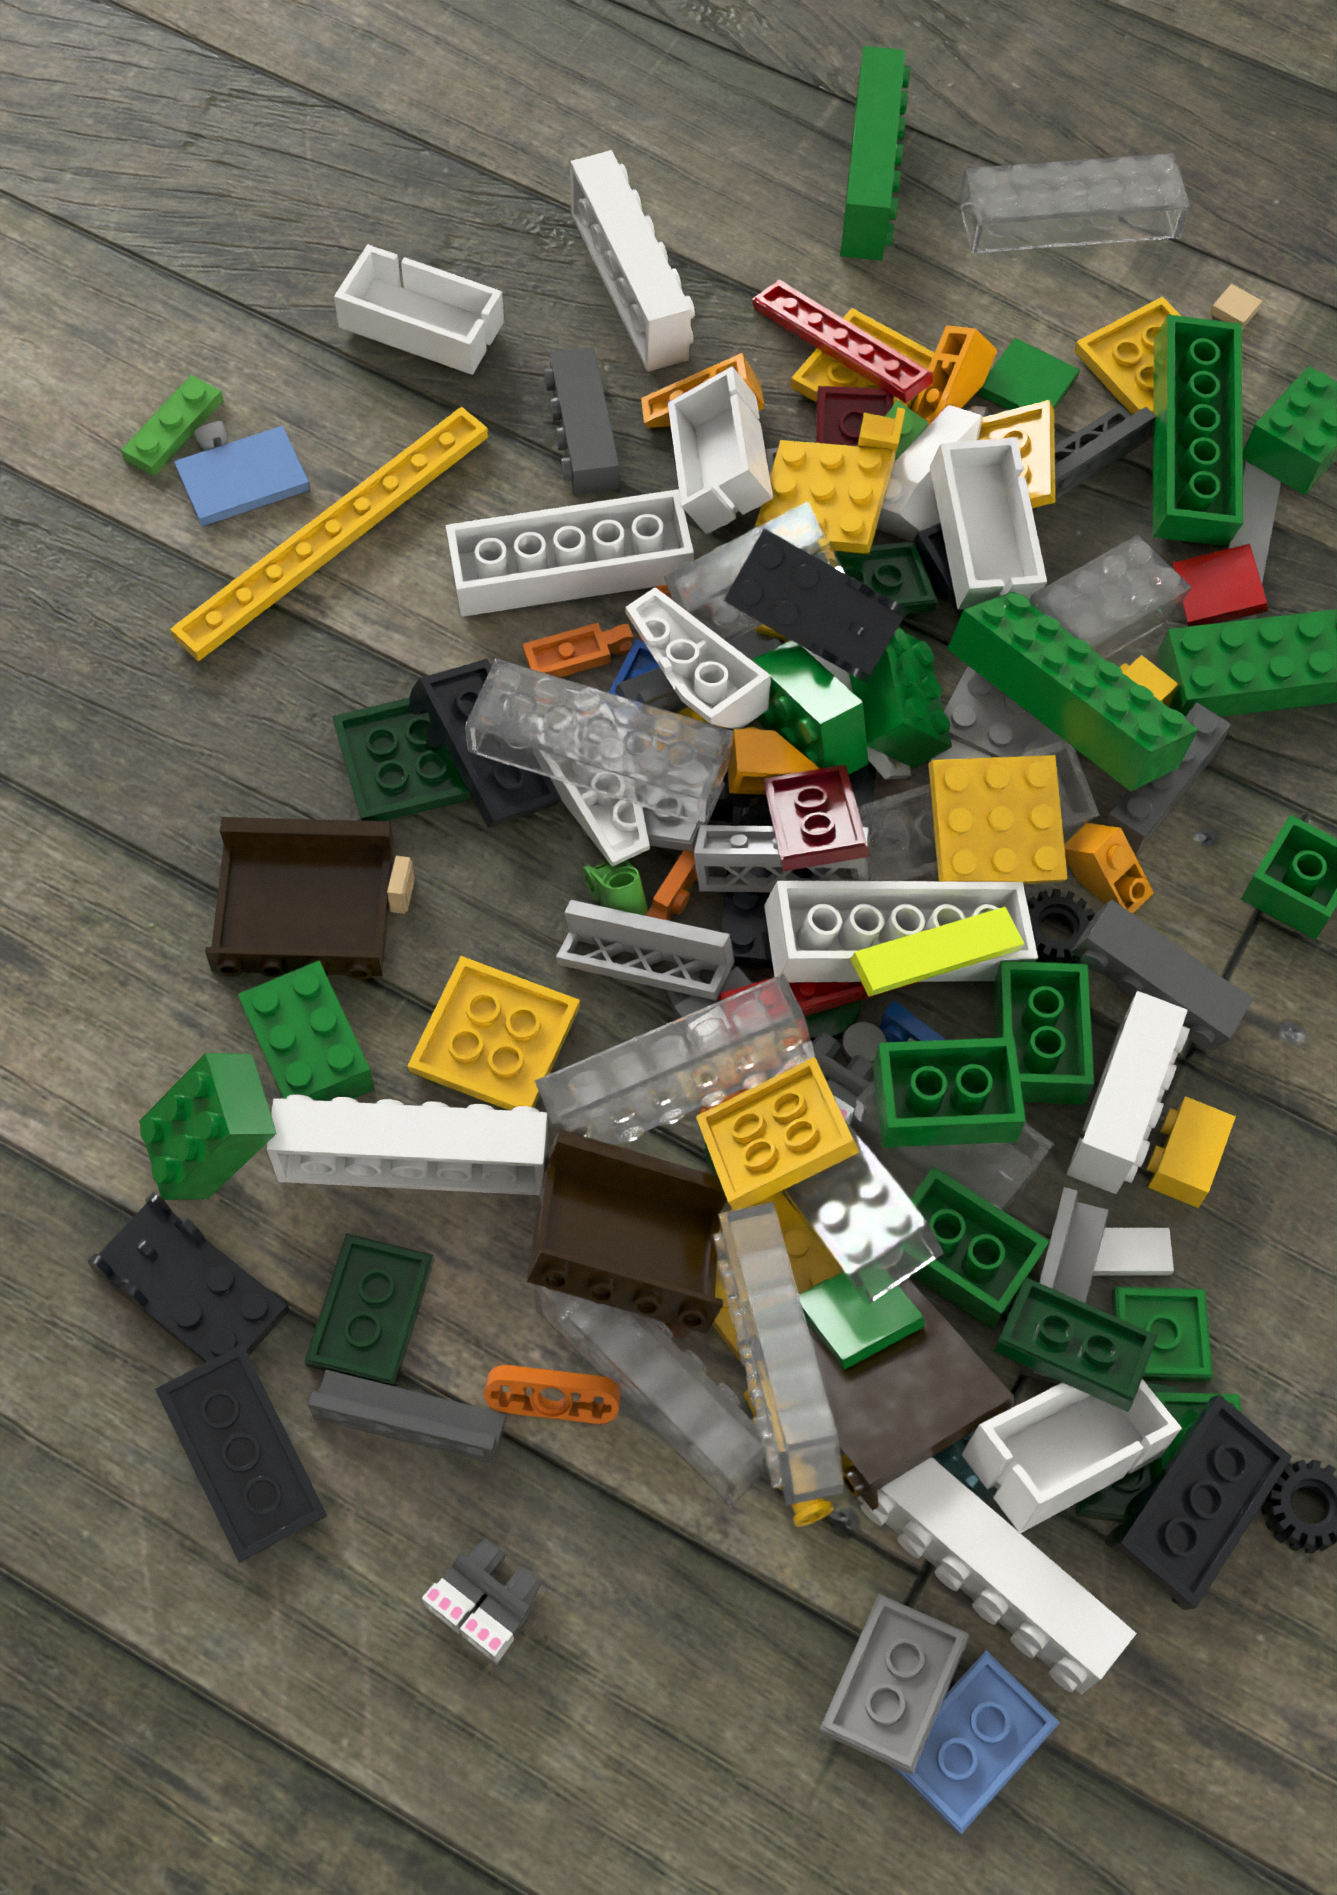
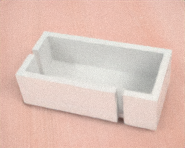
[334,244,504,375]
[668,366,773,534]
[929,437,1047,609]
[1066,991,1190,1194]
[961,1379,1181,1533]

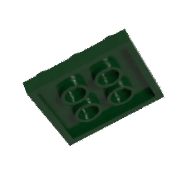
[332,698,473,821]

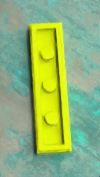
[850,907,1024,997]

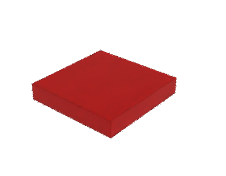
[1172,543,1268,627]

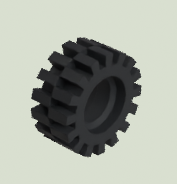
[1027,889,1095,964]
[1261,1460,1337,1553]

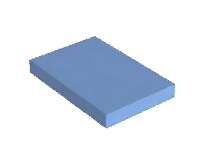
[174,426,310,527]
[891,1650,1060,1835]

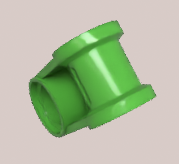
[582,860,649,916]

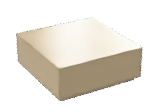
[1210,284,1262,330]
[387,855,415,914]

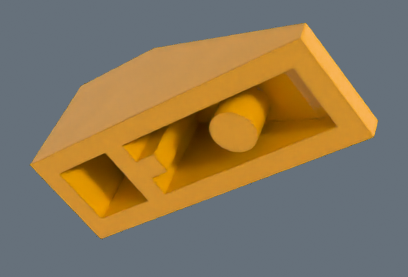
[911,325,998,427]
[641,353,765,428]

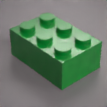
[1243,366,1337,496]
[849,628,952,769]
[753,640,869,775]
[238,960,375,1101]
[993,961,1094,1105]
[873,1037,1026,1148]
[139,1053,277,1200]
[878,1166,1050,1330]

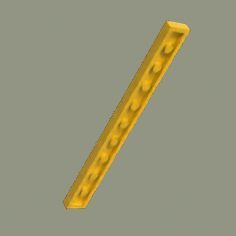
[170,406,488,662]

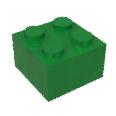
[1241,814,1337,940]

